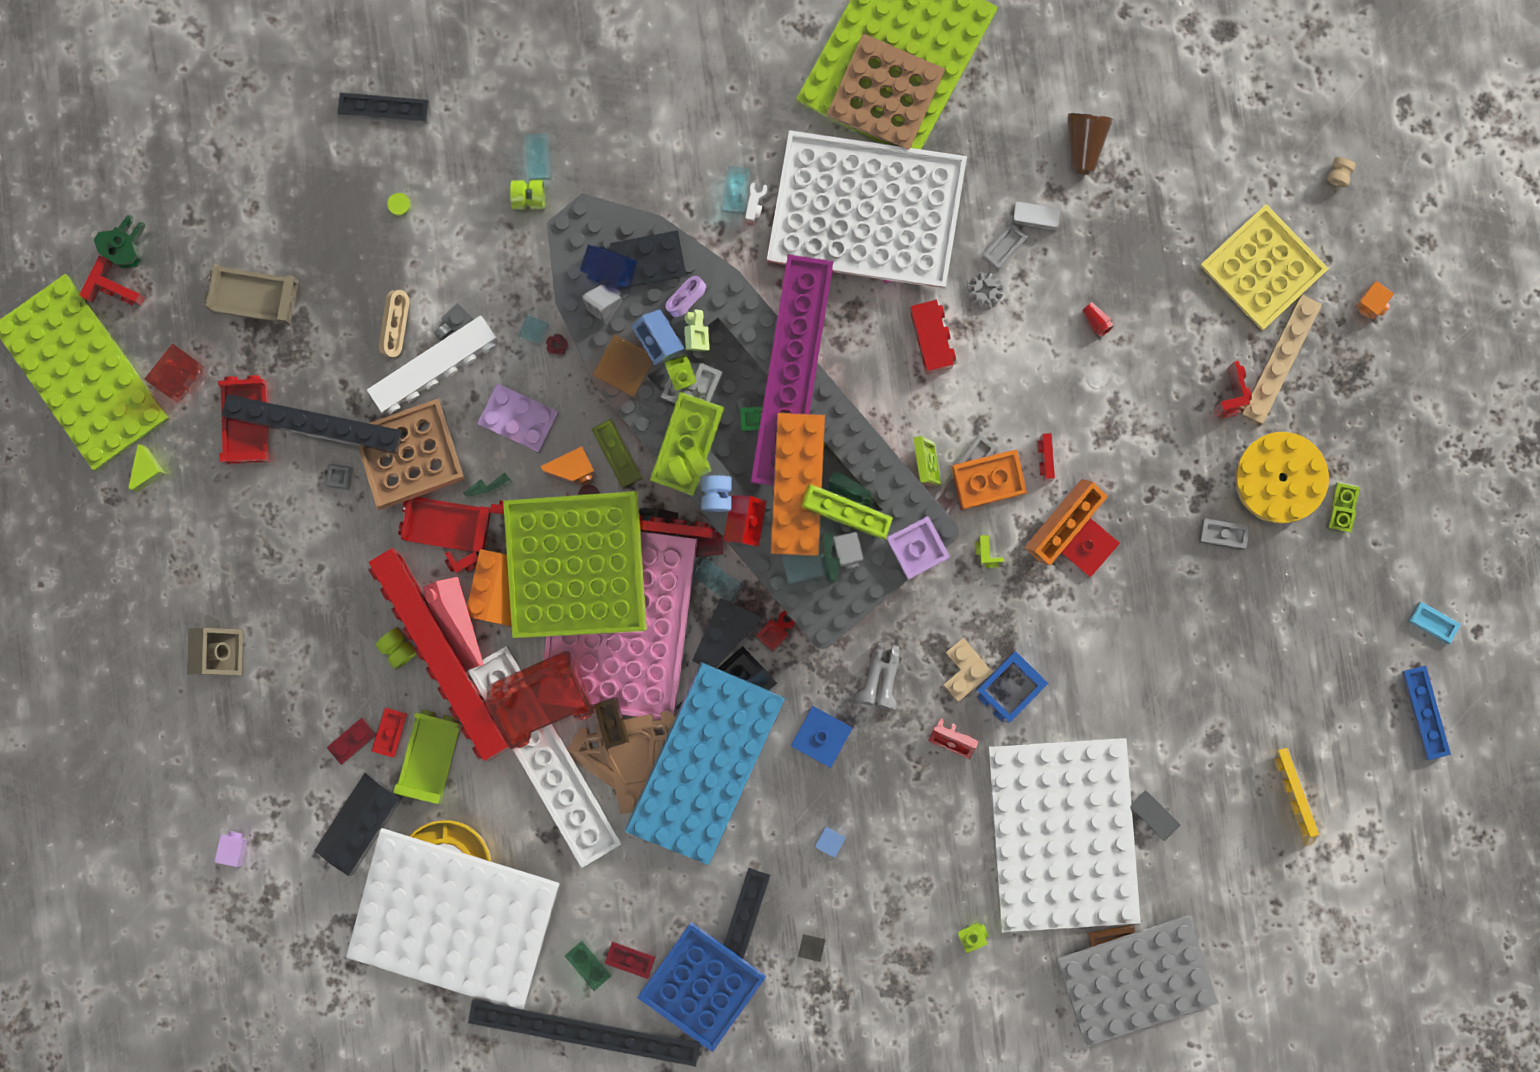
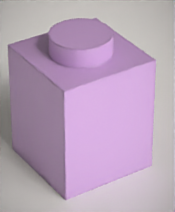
[214,831,248,867]

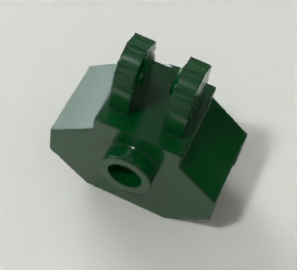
[93,215,145,269]

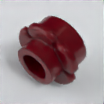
[546,334,568,356]

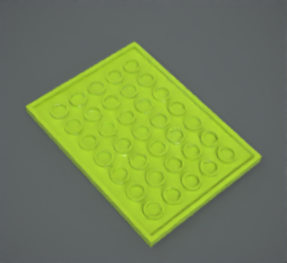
[796,0,998,150]

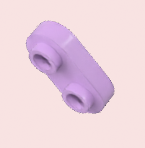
[666,276,706,317]

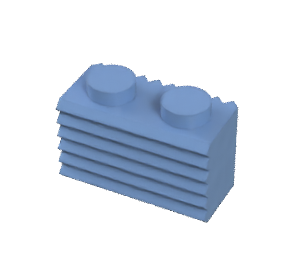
[631,309,684,365]

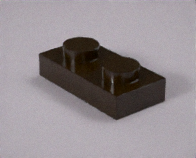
[593,698,629,749]

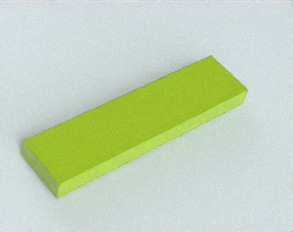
[800,484,893,540]

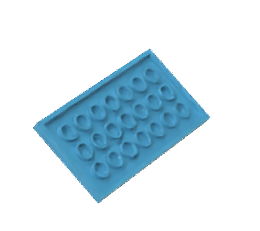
[624,662,785,865]

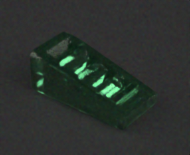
[828,471,872,509]

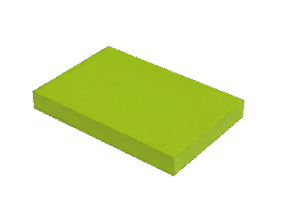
[913,436,942,488]

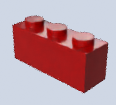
[909,299,957,375]

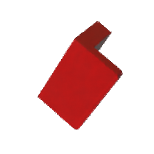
[723,495,767,547]

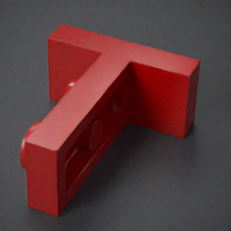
[79,255,145,306]

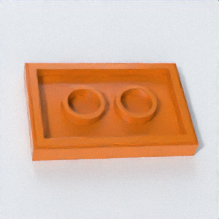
[950,449,1027,510]

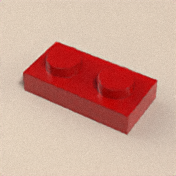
[1037,433,1055,481]
[371,707,407,758]

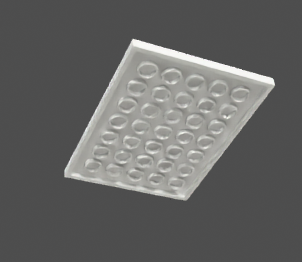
[767,131,967,289]
[988,738,1140,932]
[346,828,560,1009]

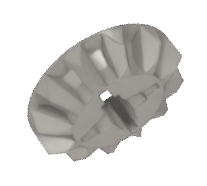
[967,273,1003,309]

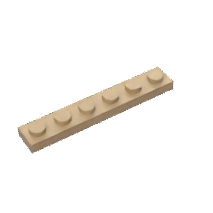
[1241,294,1322,425]

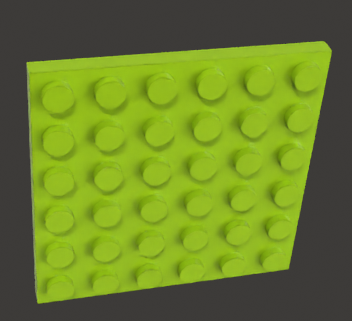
[503,491,647,638]

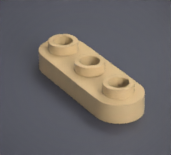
[378,290,409,357]

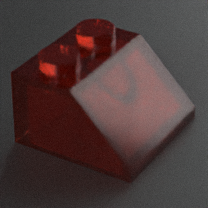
[144,343,205,402]

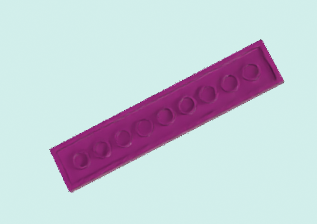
[751,254,834,486]

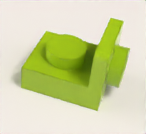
[664,354,696,390]

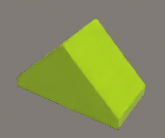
[128,444,165,492]

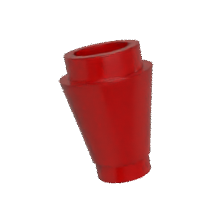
[1082,303,1114,337]

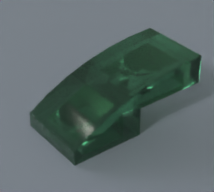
[463,472,512,499]
[820,532,840,584]

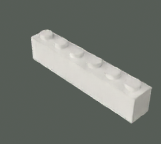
[367,316,498,415]

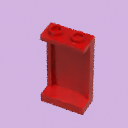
[218,375,270,465]
[398,497,491,553]

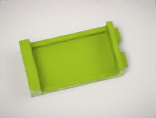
[393,709,462,804]

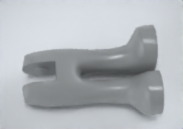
[854,642,900,711]

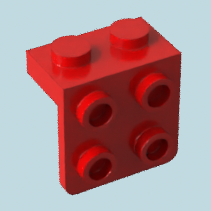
[1214,361,1252,419]

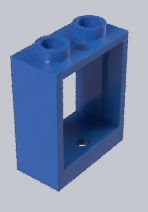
[976,651,1048,723]

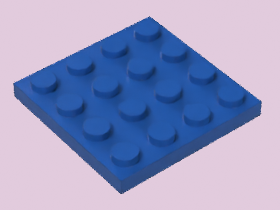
[637,922,766,1052]

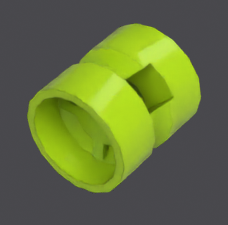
[510,180,545,210]
[668,445,711,487]
[375,627,416,670]

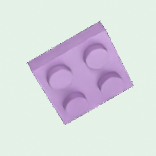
[886,516,950,580]

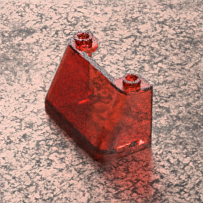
[486,651,595,750]

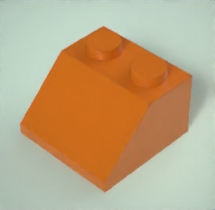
[540,446,597,487]

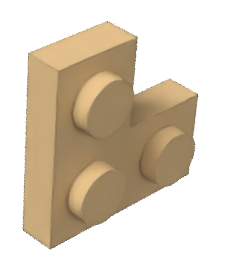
[943,638,993,702]

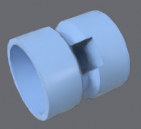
[701,476,731,512]

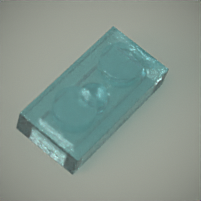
[525,133,551,181]
[722,166,751,214]

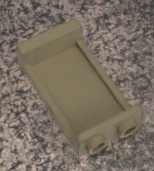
[204,264,298,324]

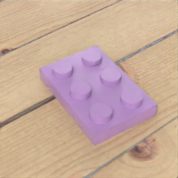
[478,383,559,453]

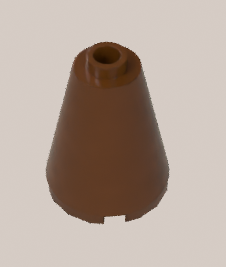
[1067,113,1113,175]

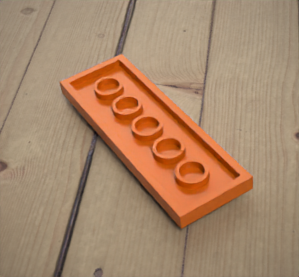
[771,413,825,556]

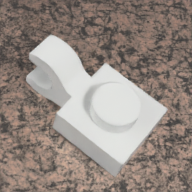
[745,183,767,225]

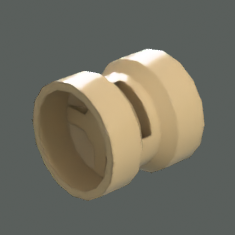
[1327,157,1356,187]

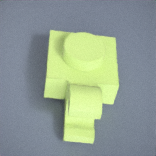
[684,310,709,352]

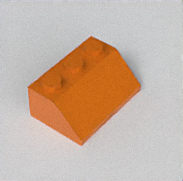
[467,549,512,627]

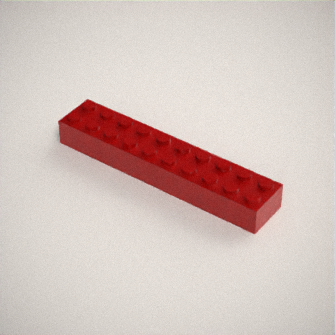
[368,548,512,761]

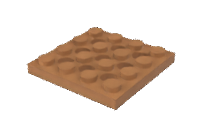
[827,34,945,150]
[358,398,465,510]

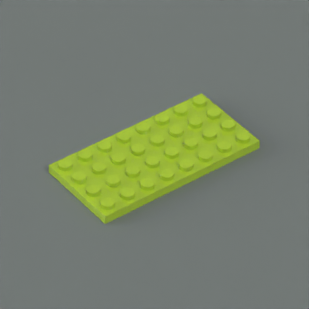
[0,274,169,472]

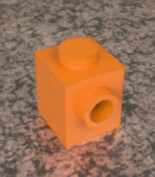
[1355,281,1394,319]

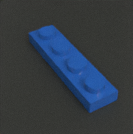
[1402,666,1451,760]

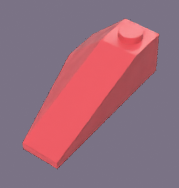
[423,577,484,670]

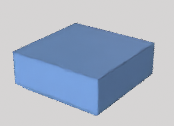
[815,827,846,858]

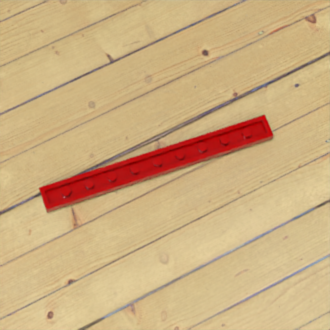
[490,500,716,538]

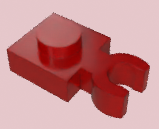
[756,611,795,652]

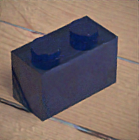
[579,244,637,289]

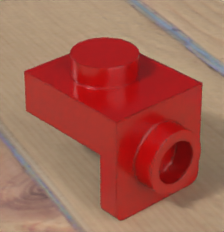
[444,551,479,575]

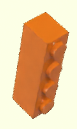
[1024,479,1108,566]

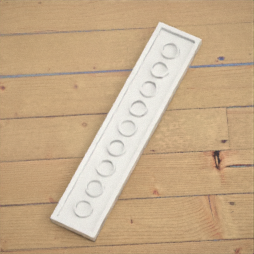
[467,646,622,868]

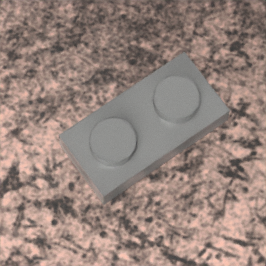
[1200,519,1250,549]

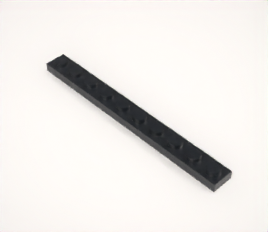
[468,999,700,1067]

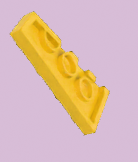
[1274,748,1319,847]

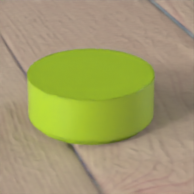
[387,193,411,216]

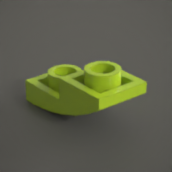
[1328,482,1360,533]

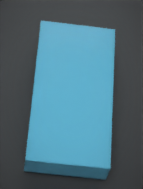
[1408,602,1461,644]

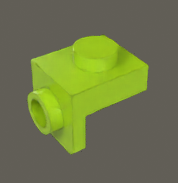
[974,535,1004,568]
[958,921,989,953]

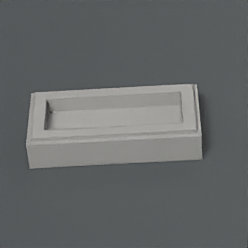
[982,222,1028,271]

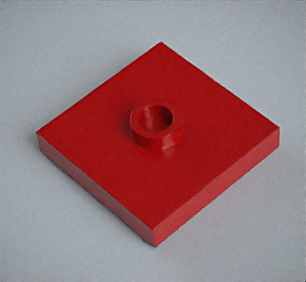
[1061,518,1120,578]

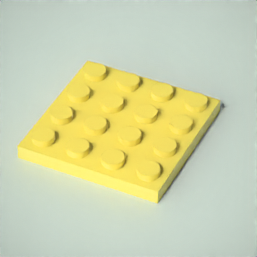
[1200,204,1329,331]

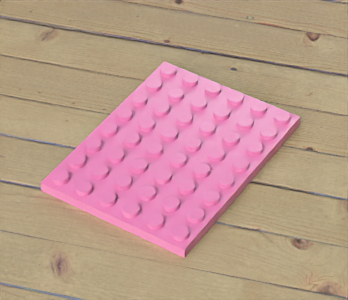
[538,531,697,720]

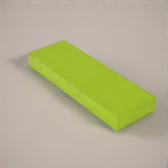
[591,419,643,489]

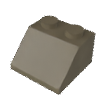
[187,628,243,675]

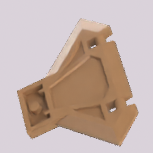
[567,711,676,814]

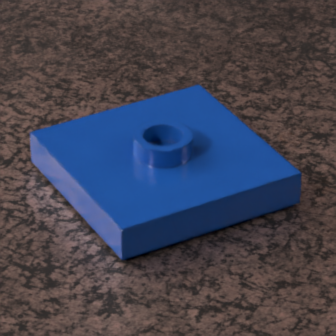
[791,706,852,768]

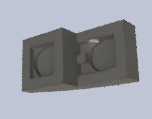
[1130,790,1181,842]

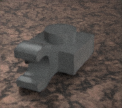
[434,303,474,341]

